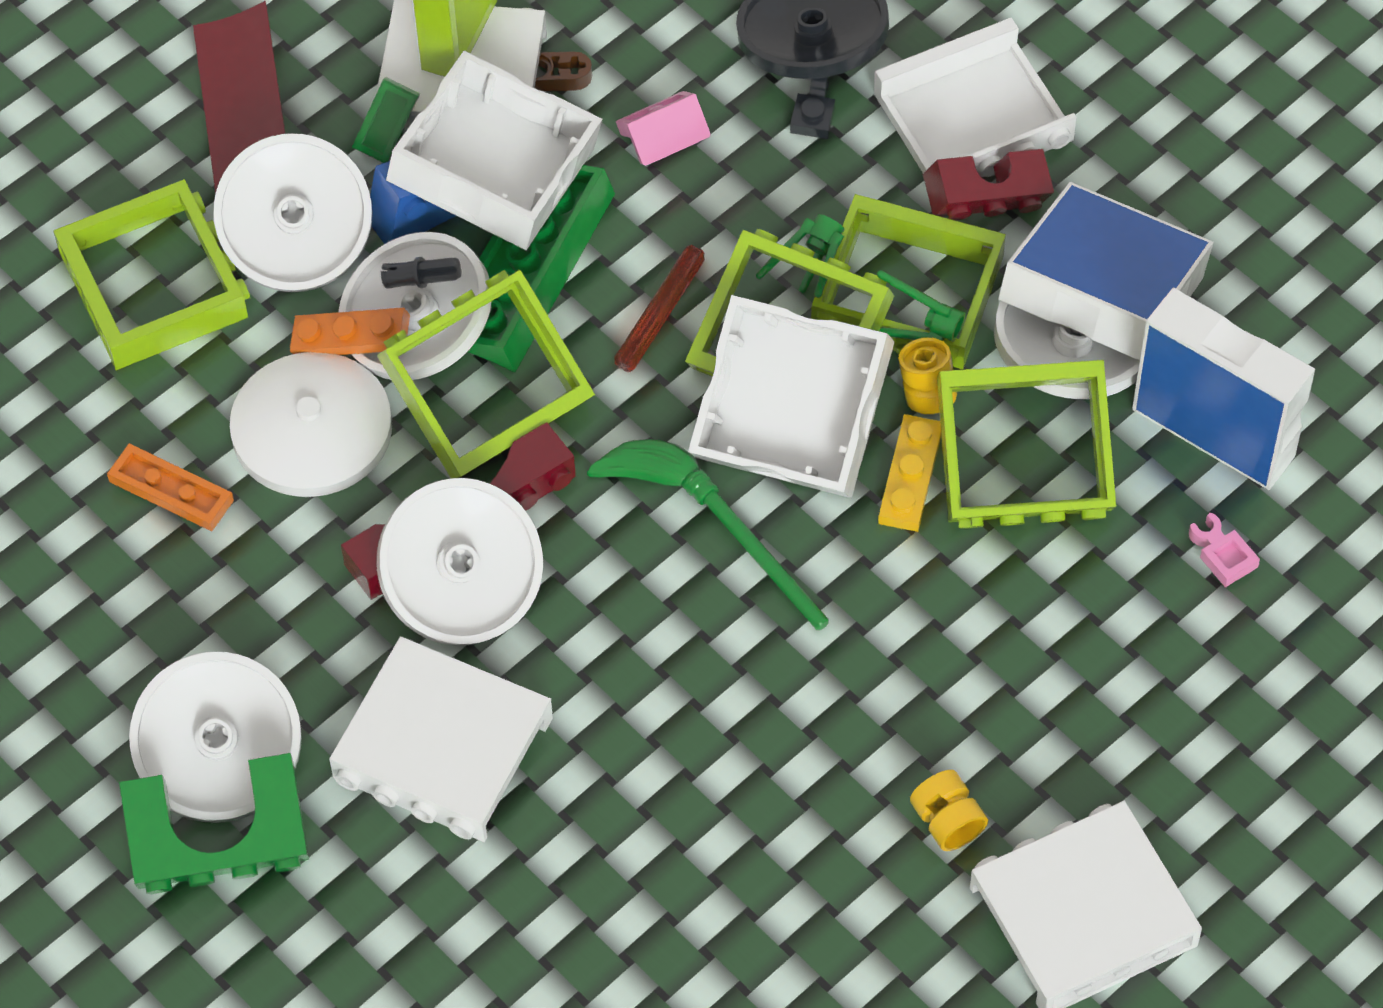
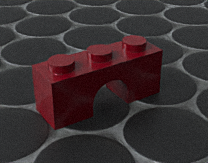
[923,149,1054,221]

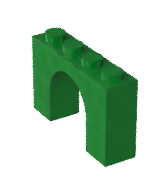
[119,753,309,894]

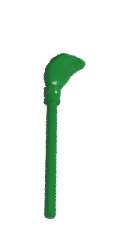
[587,439,829,630]

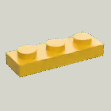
[878,414,941,532]

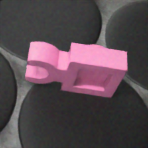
[1188,513,1260,587]

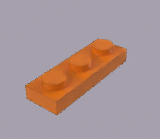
[290,307,410,355]
[107,443,234,531]

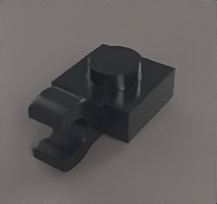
[790,77,835,139]

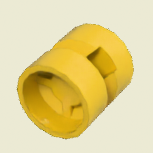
[898,338,957,414]
[910,770,989,851]

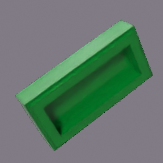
[352,77,420,163]

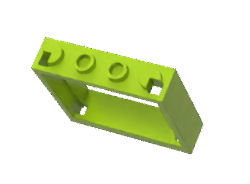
[413,0,497,77]
[53,179,250,370]
[811,194,1006,369]
[685,229,894,377]
[377,270,595,479]
[937,360,1116,529]

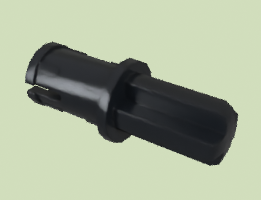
[381,257,462,289]

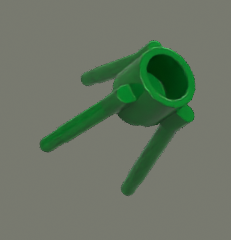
[756,214,845,298]
[877,270,966,342]

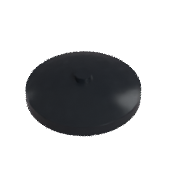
[736,0,889,79]

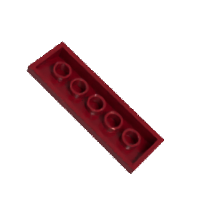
[193,0,286,195]

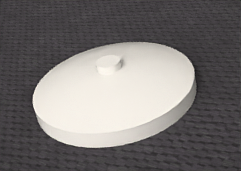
[213,134,372,292]
[339,232,492,380]
[994,301,1140,399]
[230,352,392,497]
[377,478,543,645]
[129,652,302,823]

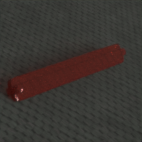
[615,245,705,372]

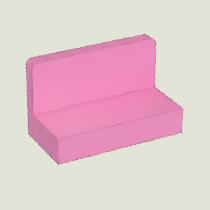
[616,91,710,166]

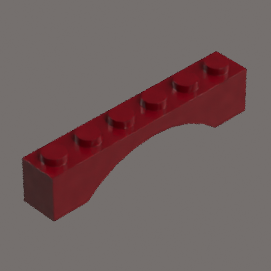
[341,422,576,600]

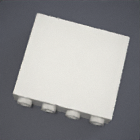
[376,0,547,133]
[874,18,1077,177]
[329,636,553,843]
[970,800,1202,1008]

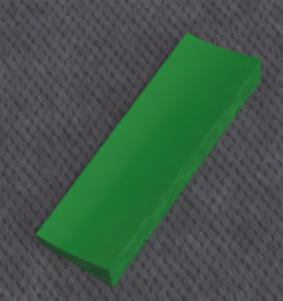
[467,165,615,373]

